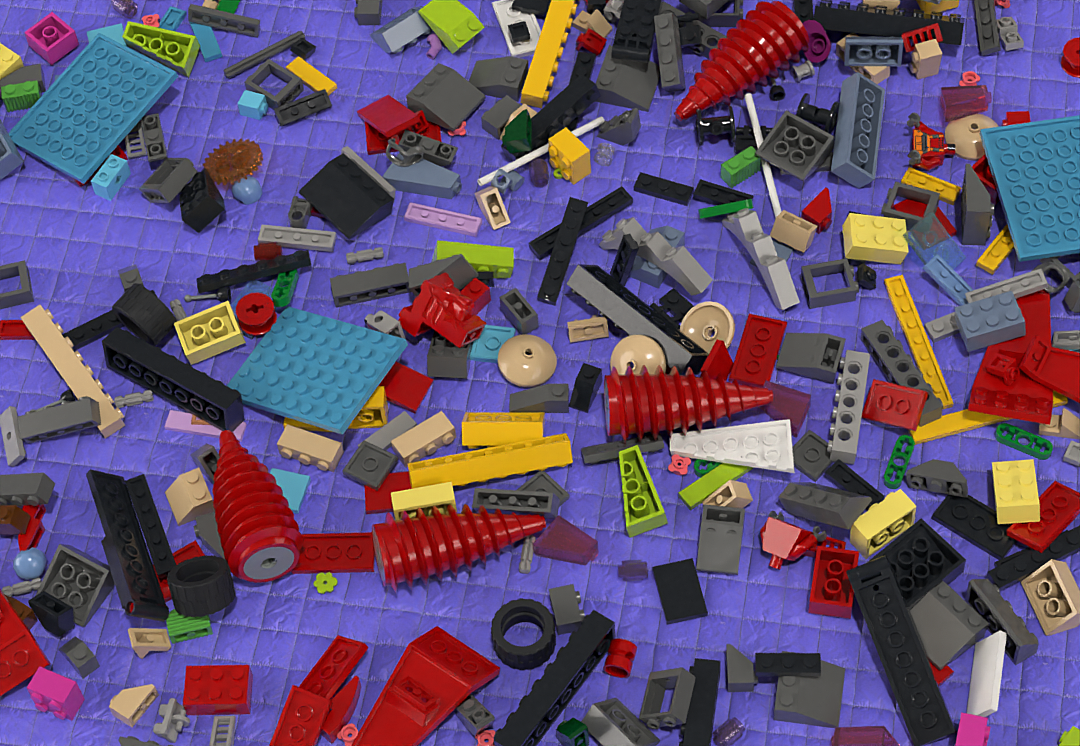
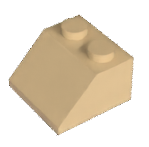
[165,468,215,526]

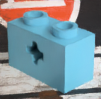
[91,154,131,201]

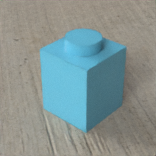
[238,90,268,120]

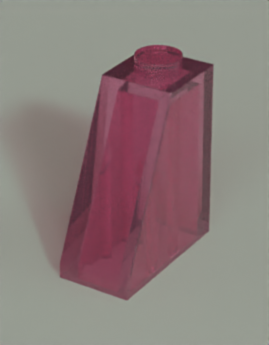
[940,85,992,122]
[759,381,811,438]
[533,515,599,566]
[831,726,900,746]

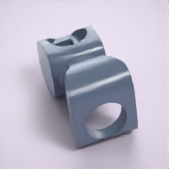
[491,169,525,195]

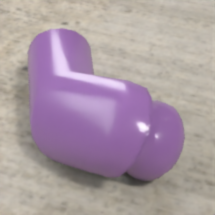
[426,33,442,59]

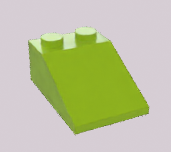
[418,0,485,54]

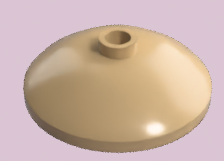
[944,113,999,160]
[680,302,735,353]
[498,334,557,387]
[610,335,666,374]

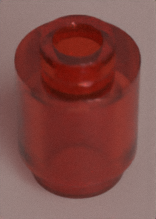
[254,241,282,261]

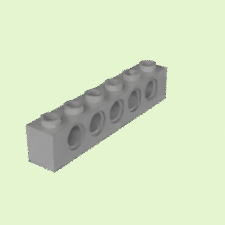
[827,350,870,465]

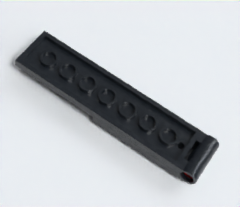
[611,0,664,63]
[86,469,169,622]
[846,555,957,746]

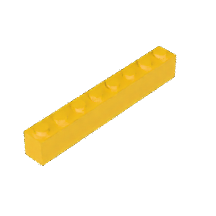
[520,0,579,108]
[407,433,573,489]

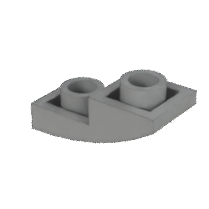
[997,17,1024,51]

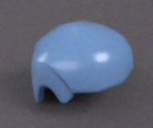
[232,176,263,205]
[13,547,47,580]

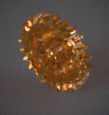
[203,138,263,185]

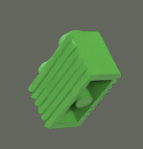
[1,80,42,113]
[720,146,761,188]
[166,609,213,644]

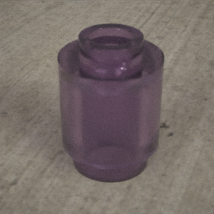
[111,0,138,19]
[528,158,549,187]
[618,560,648,582]
[713,717,745,746]

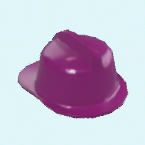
[802,20,832,63]

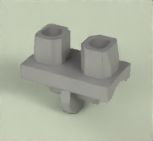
[604,0,624,22]
[153,698,190,743]

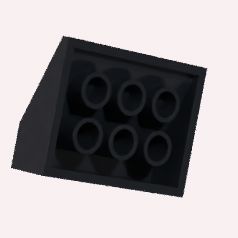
[299,153,394,239]
[868,518,966,610]

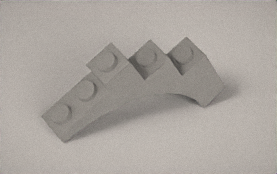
[722,208,800,310]
[598,217,713,296]

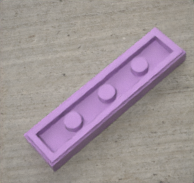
[404,202,482,237]
[164,410,247,442]

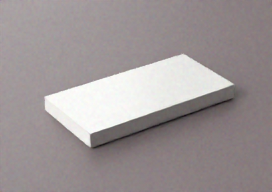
[492,0,541,58]
[967,631,1007,717]

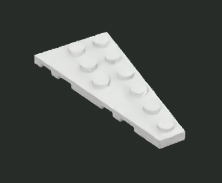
[669,419,795,473]

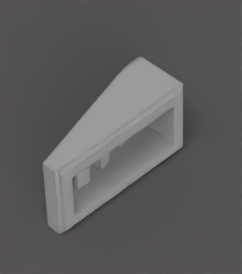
[125,121,147,159]
[209,716,236,746]

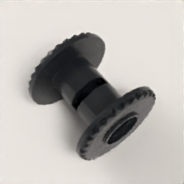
[796,93,839,134]
[696,105,735,146]

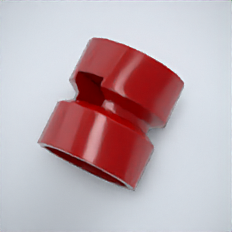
[603,639,637,678]

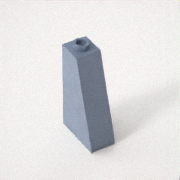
[382,151,462,199]

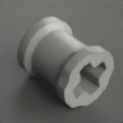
[791,60,815,82]

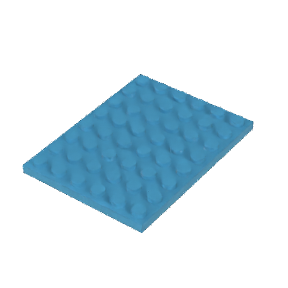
[8,33,179,184]
[979,115,1080,262]
[227,306,408,435]

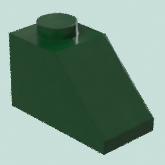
[502,109,532,154]
[556,718,589,746]

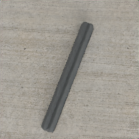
[224,31,305,78]

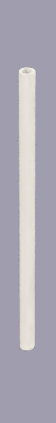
[744,93,782,219]
[477,116,605,186]

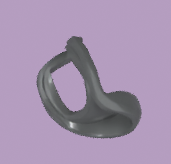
[386,138,424,167]
[1032,261,1070,293]

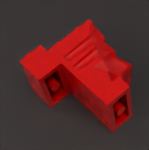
[398,272,486,348]

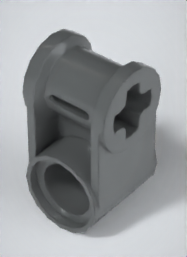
[288,196,313,229]

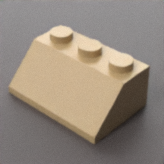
[1021,559,1080,636]

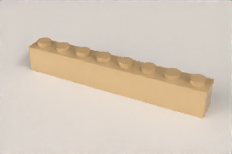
[21,305,125,439]

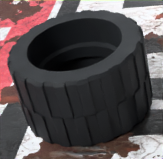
[112,283,177,346]
[167,555,236,617]
[491,598,556,670]

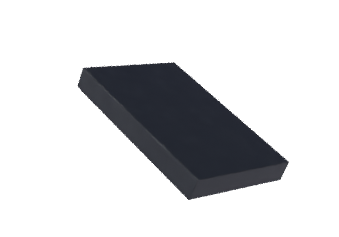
[652,558,708,625]

